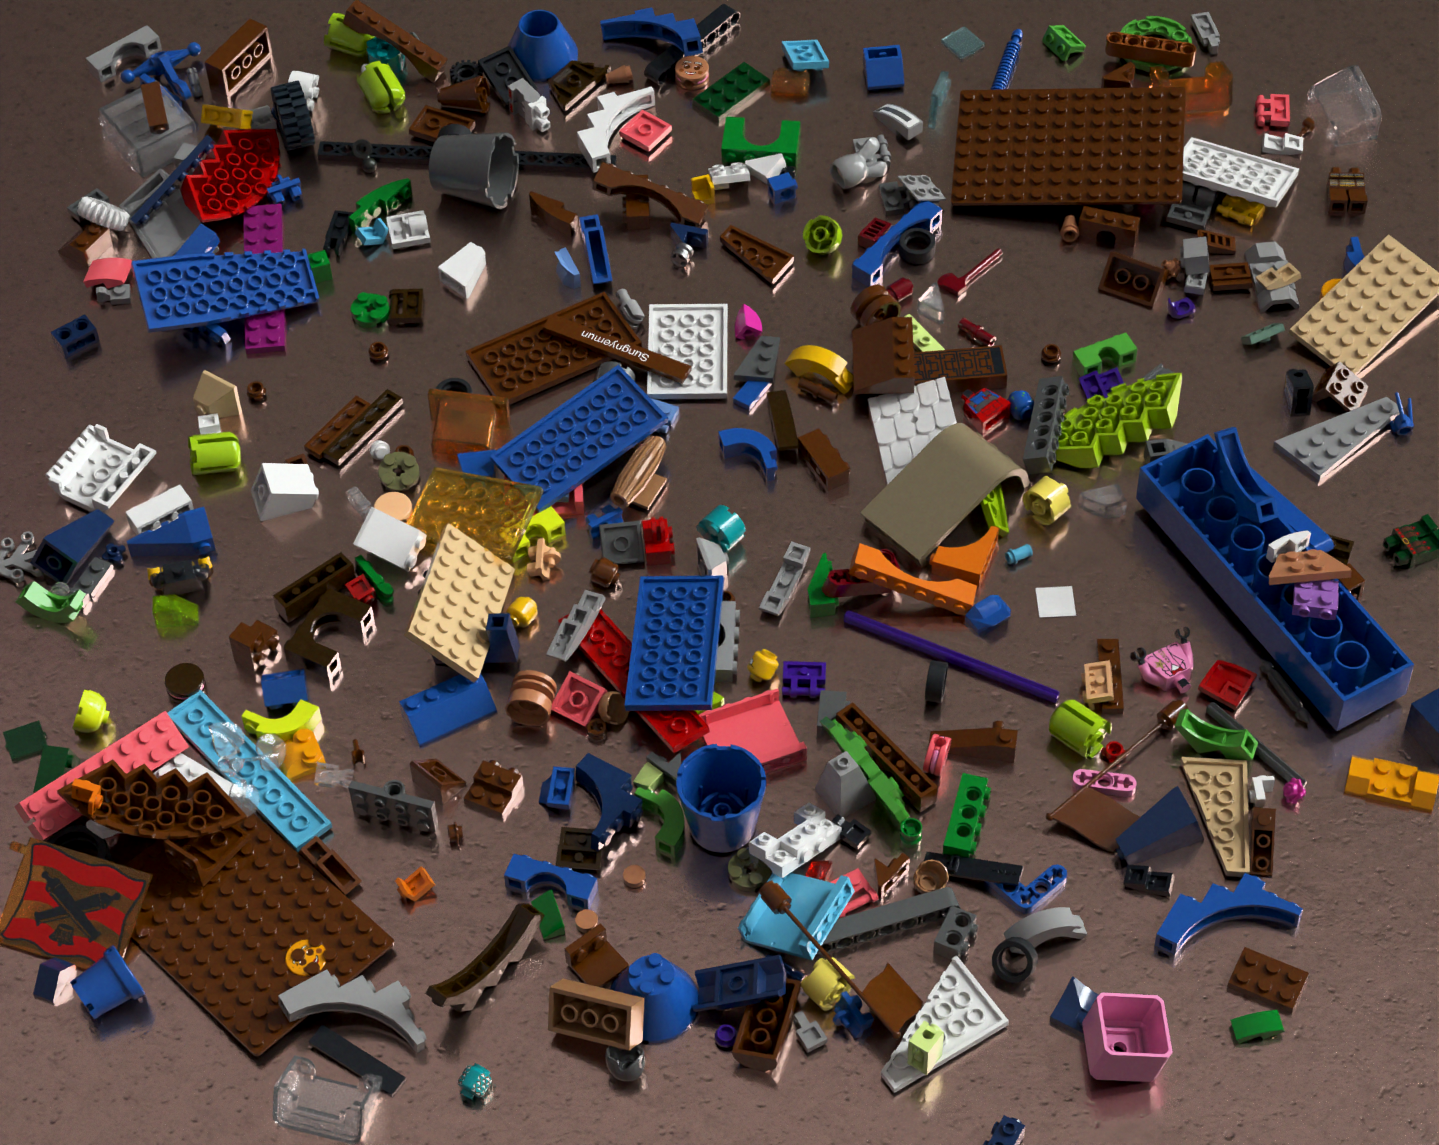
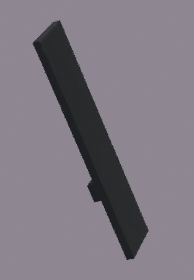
[924,852,1024,886]
[308,1024,406,1096]

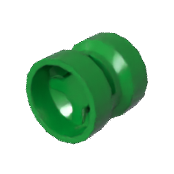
[900,818,922,848]

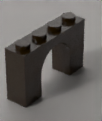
[284,588,374,679]

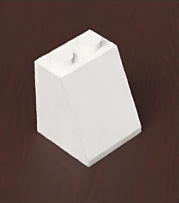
[251,463,319,521]
[353,507,427,572]

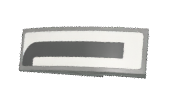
[873,104,923,140]

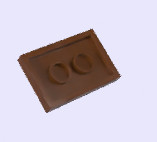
[409,105,476,142]
[1227,947,1309,1013]

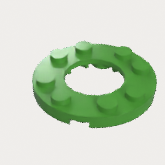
[1121,16,1192,73]

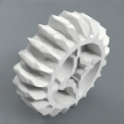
[77,196,129,231]

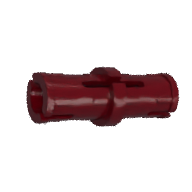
[958,318,996,346]

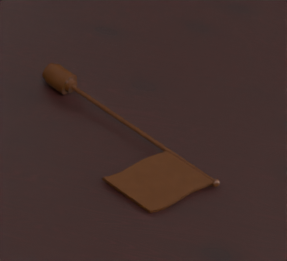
[1046,700,1189,852]
[759,880,923,1039]

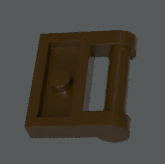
[387,288,424,326]

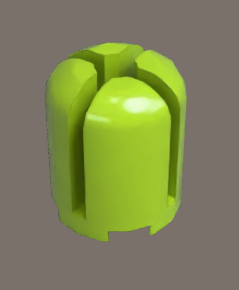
[324,13,375,58]
[356,61,405,114]
[188,432,241,475]
[1049,700,1112,758]

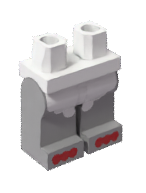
[508,78,551,132]

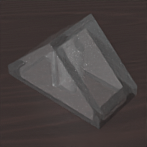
[917,282,945,324]

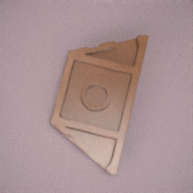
[1268,549,1352,585]

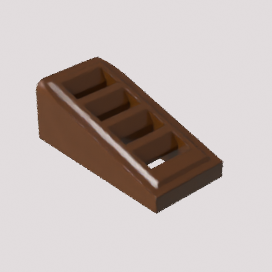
[1196,230,1236,254]

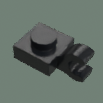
[832,814,871,850]

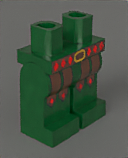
[1383,514,1439,568]

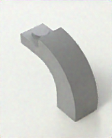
[1003,907,1087,954]

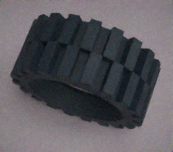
[270,80,315,151]

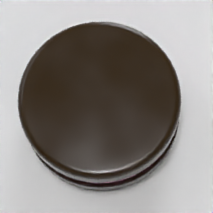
[164,663,206,704]

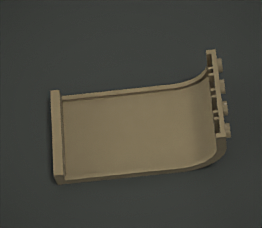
[860,423,1030,569]

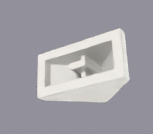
[745,153,786,184]

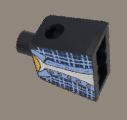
[1284,369,1314,417]

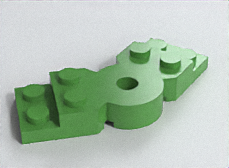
[819,716,910,826]

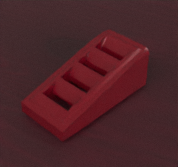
[858,217,892,248]

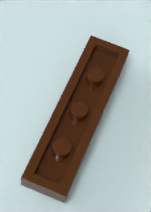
[304,396,371,459]
[1097,639,1124,714]

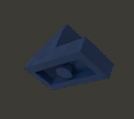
[670,222,709,248]

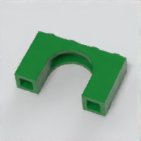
[721,117,801,167]

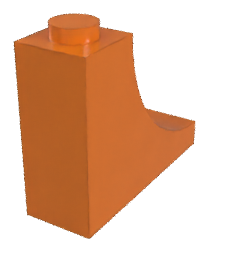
[929,526,999,587]

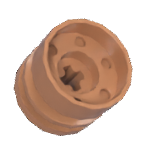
[505,670,557,726]

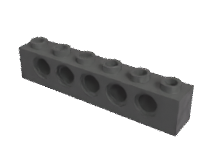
[1023,376,1069,475]

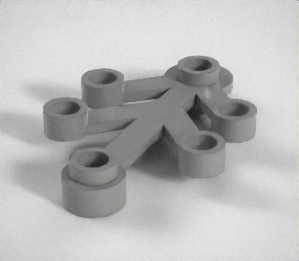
[0,532,44,583]

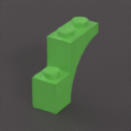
[1174,709,1258,760]

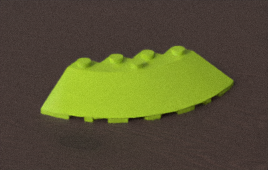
[1055,373,1182,468]

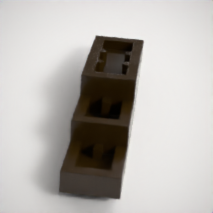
[766,390,799,451]

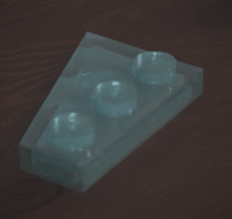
[928,71,951,129]

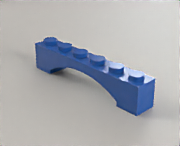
[852,201,942,287]

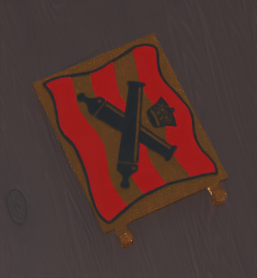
[0,837,153,969]

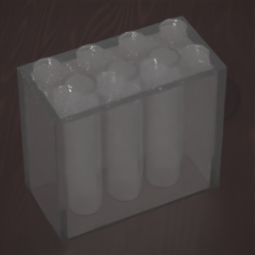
[98,80,199,178]

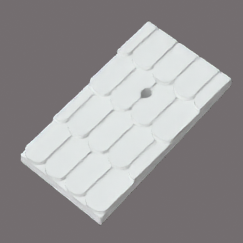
[868,377,957,484]

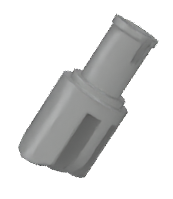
[615,289,645,330]

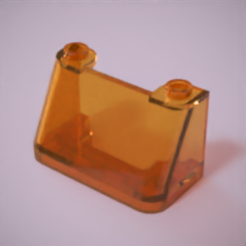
[1150,61,1233,114]

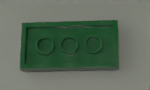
[692,62,770,122]

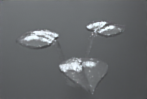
[208,722,286,817]

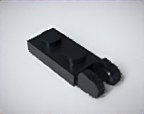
[323,210,354,256]

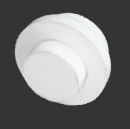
[370,440,390,460]

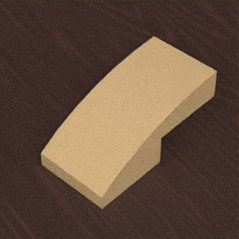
[1256,263,1301,290]

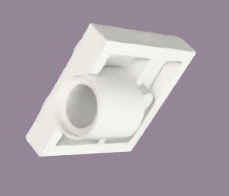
[708,162,750,190]
[386,210,431,249]

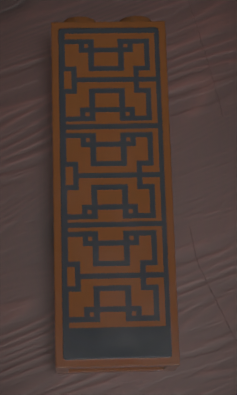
[914,345,1008,393]

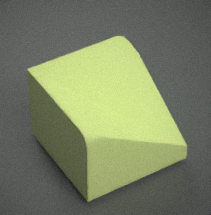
[633,762,664,791]

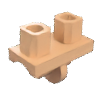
[527,538,561,581]

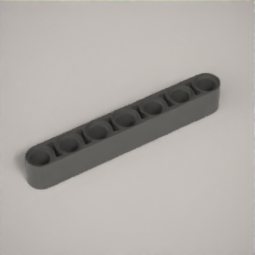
[816,887,961,955]

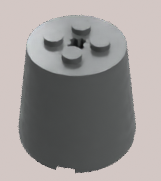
[429,132,519,209]

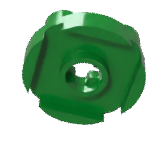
[350,292,390,328]

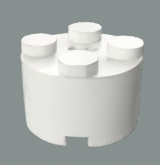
[288,71,319,112]

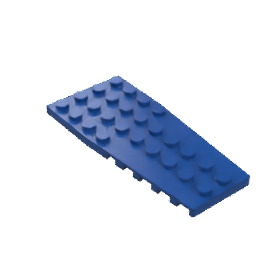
[131,249,319,333]

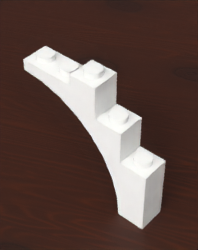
[577,87,655,173]

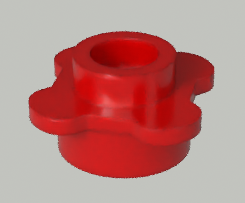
[1101,741,1126,763]

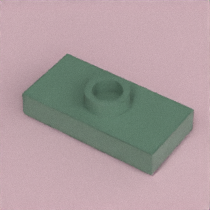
[1241,323,1285,344]

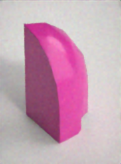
[735,304,763,339]

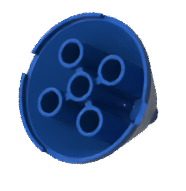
[610,953,699,1043]

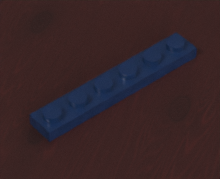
[130,135,215,226]

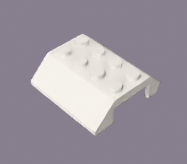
[45,424,156,512]

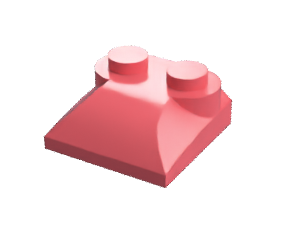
[551,671,608,727]

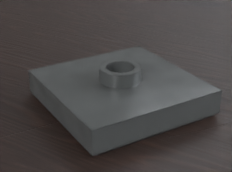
[599,521,645,565]

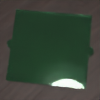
[3,720,47,762]

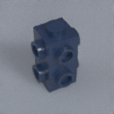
[983,1115,1025,1145]

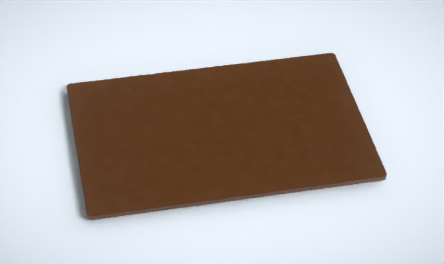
[951,87,1186,206]
[89,796,394,1056]

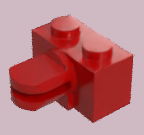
[642,516,675,566]

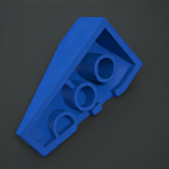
[127,507,216,557]

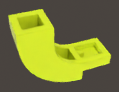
[241,699,321,746]

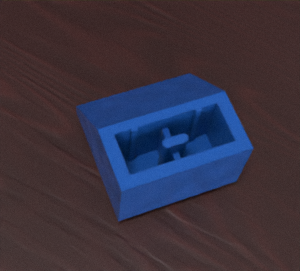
[863,45,904,90]

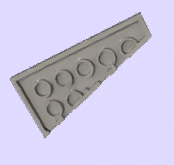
[1274,397,1399,481]

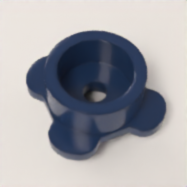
[102,543,126,564]

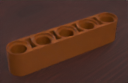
[1105,32,1196,68]

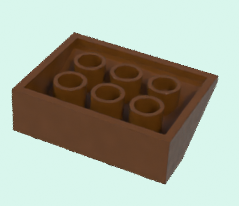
[852,317,915,394]

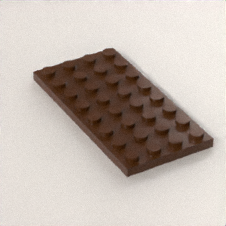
[465,292,642,408]

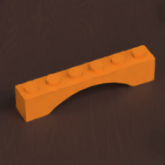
[848,543,977,616]

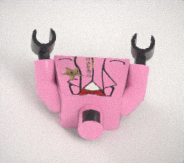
[1130,627,1194,693]

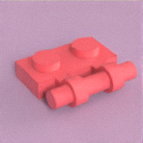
[1255,94,1290,127]

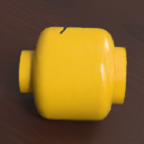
[506,597,538,628]
[747,649,779,682]

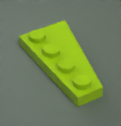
[980,482,1009,537]

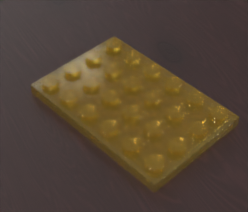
[407,467,544,559]

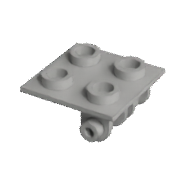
[897,175,946,206]

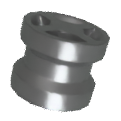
[670,243,693,267]

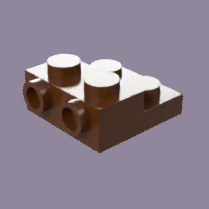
[464,760,523,818]

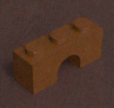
[622,175,650,230]
[1078,206,1140,247]

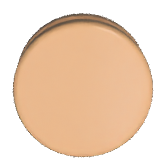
[374,492,413,525]

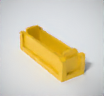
[201,104,253,129]

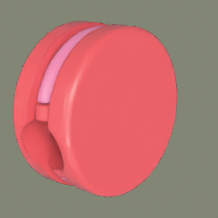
[923,734,951,777]

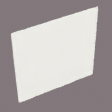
[1035,586,1076,618]

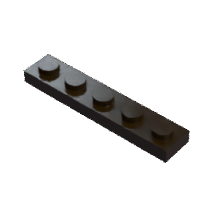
[323,389,403,466]

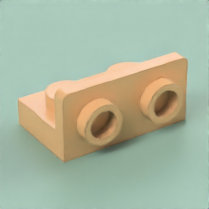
[1081,660,1114,710]

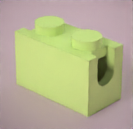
[907,1020,944,1075]

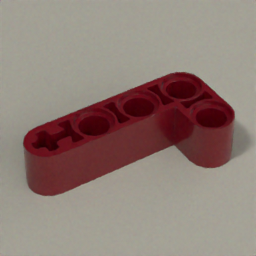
[822,549,901,598]

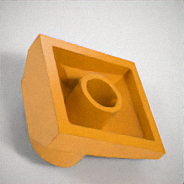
[271,729,327,781]

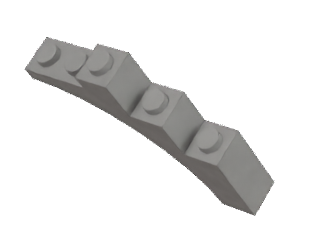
[278,969,426,1054]

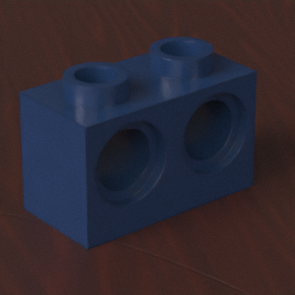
[51,314,100,359]

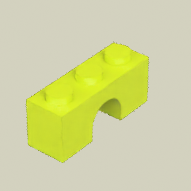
[499,506,566,563]

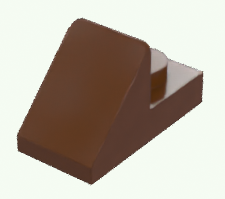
[1101,62,1135,88]
[874,853,910,899]

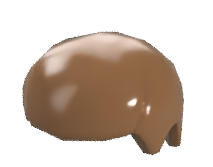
[598,691,629,725]
[913,859,949,894]

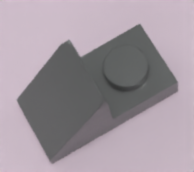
[646,752,681,790]

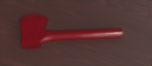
[937,248,1003,296]

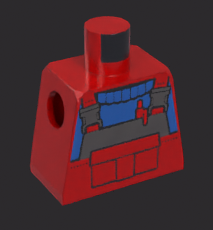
[961,388,1011,435]

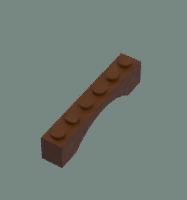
[343,0,448,83]
[592,162,708,228]

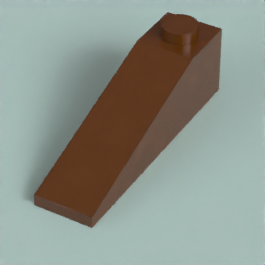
[928,728,1018,763]

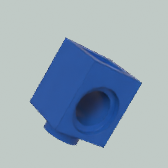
[767,172,798,204]

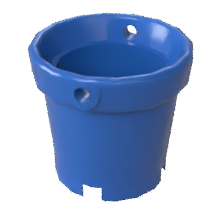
[70,945,146,1020]

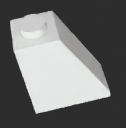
[438,242,486,299]

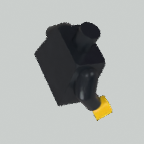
[147,556,212,598]

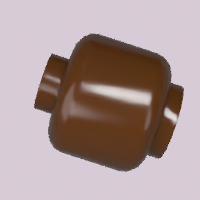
[588,557,621,588]

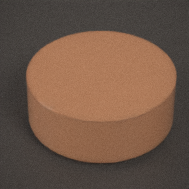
[623,865,646,888]
[575,909,598,933]

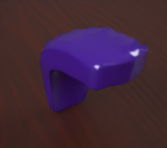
[1167,297,1195,319]

